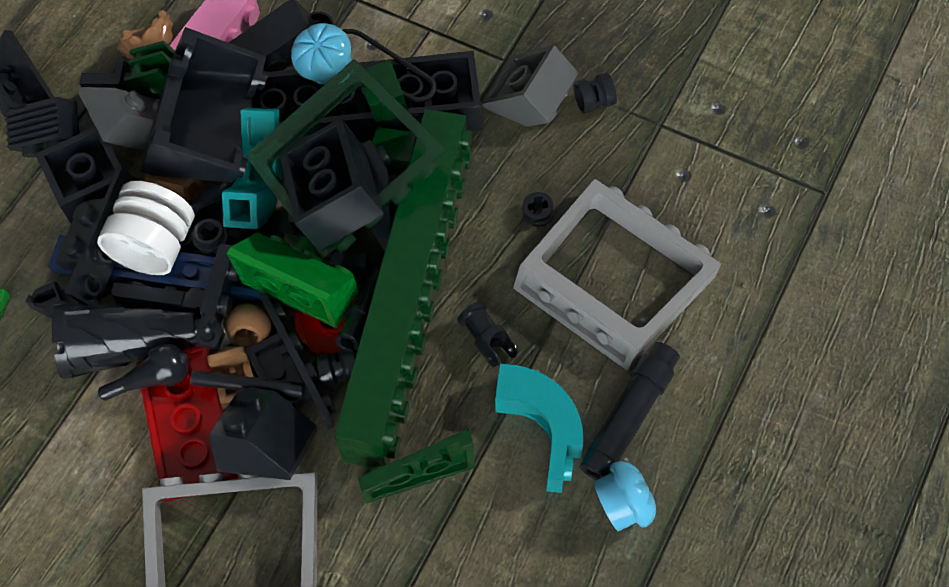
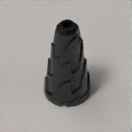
[52,303,201,379]

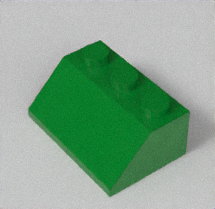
[226,232,359,328]

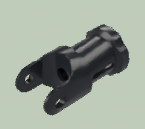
[457,301,518,367]

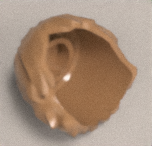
[117,10,174,60]

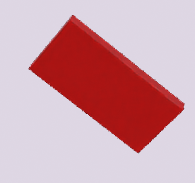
[136,346,238,502]

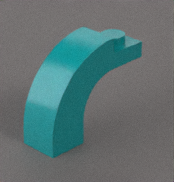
[222,108,285,229]
[495,363,583,493]

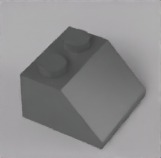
[481,45,579,127]
[78,87,159,151]

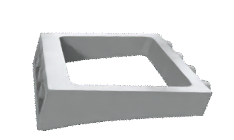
[513,179,722,371]
[142,466,317,587]

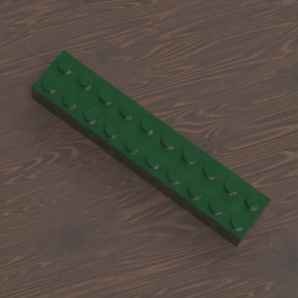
[334,109,473,468]

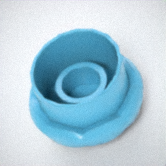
[291,23,352,85]
[594,461,656,532]

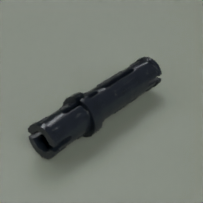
[336,260,383,353]

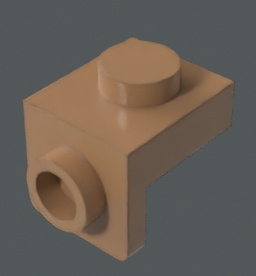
[207,346,255,410]

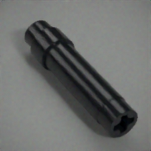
[579,342,680,480]

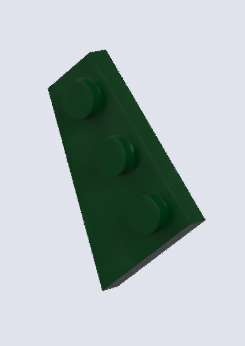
[358,428,475,504]

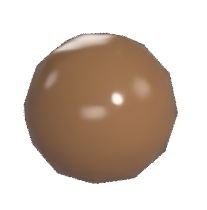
[225,304,272,349]

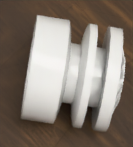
[97,181,195,275]

